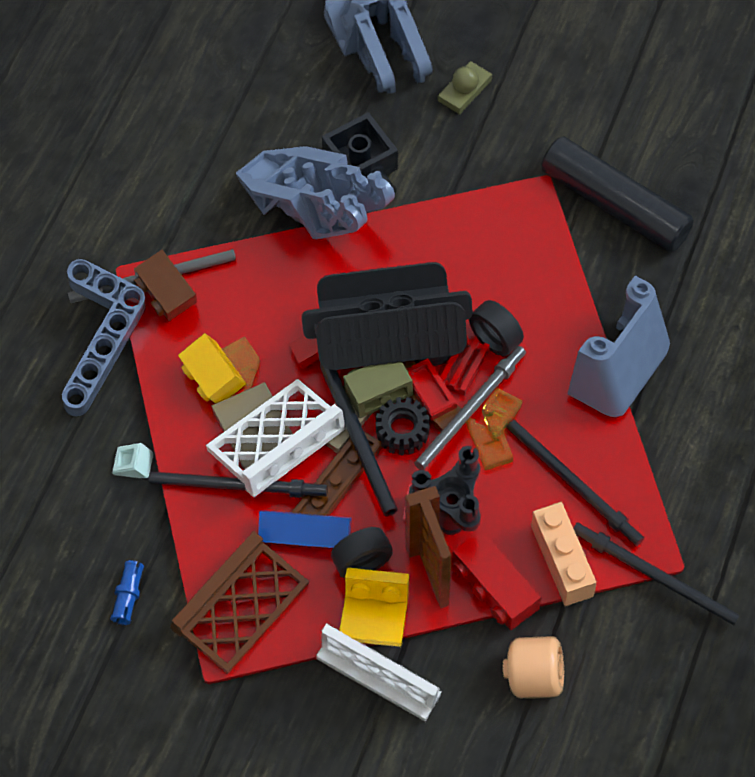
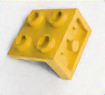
[340,568,409,647]

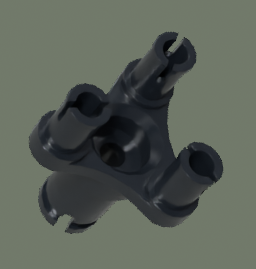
[409,446,481,535]

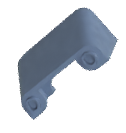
[567,276,670,417]

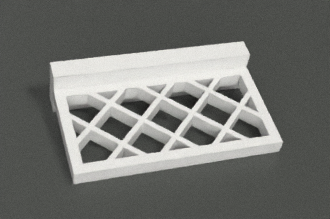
[206,379,346,497]
[316,624,441,721]

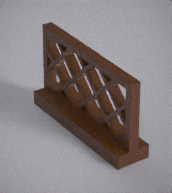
[405,486,451,608]
[171,531,309,674]

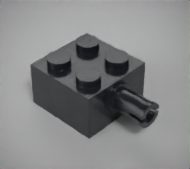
[321,112,398,193]

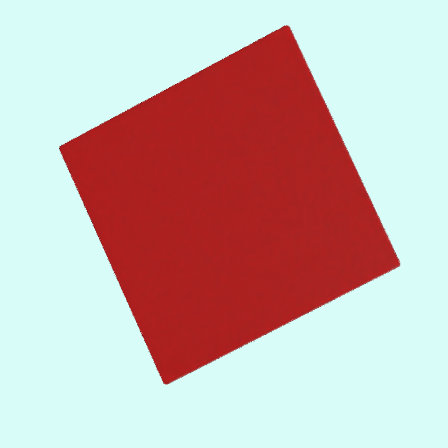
[116,175,684,684]

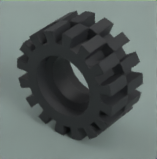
[376,397,429,455]

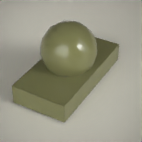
[438,61,492,115]

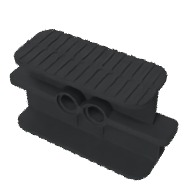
[302,262,473,370]

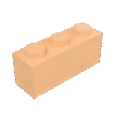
[531,502,597,606]

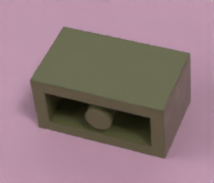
[343,362,413,418]

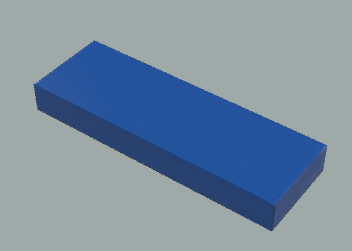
[258,510,351,548]

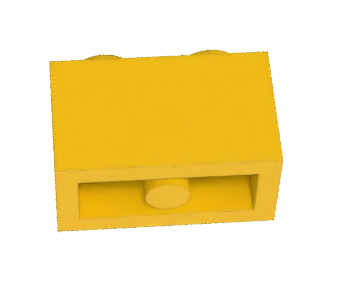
[178,333,247,403]

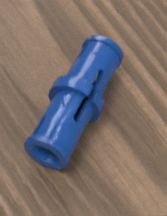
[110,560,144,625]

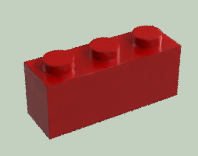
[452,530,541,630]

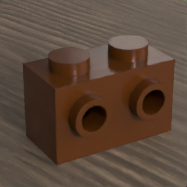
[133,250,197,321]

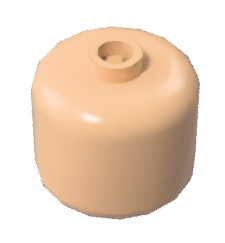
[503,637,564,698]

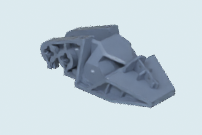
[324,0,432,94]
[236,146,395,239]

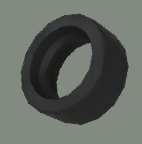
[468,300,524,356]
[331,527,393,578]

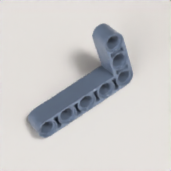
[62,259,145,416]

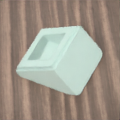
[112,443,153,478]

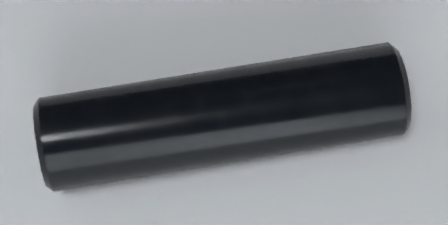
[541,136,694,252]

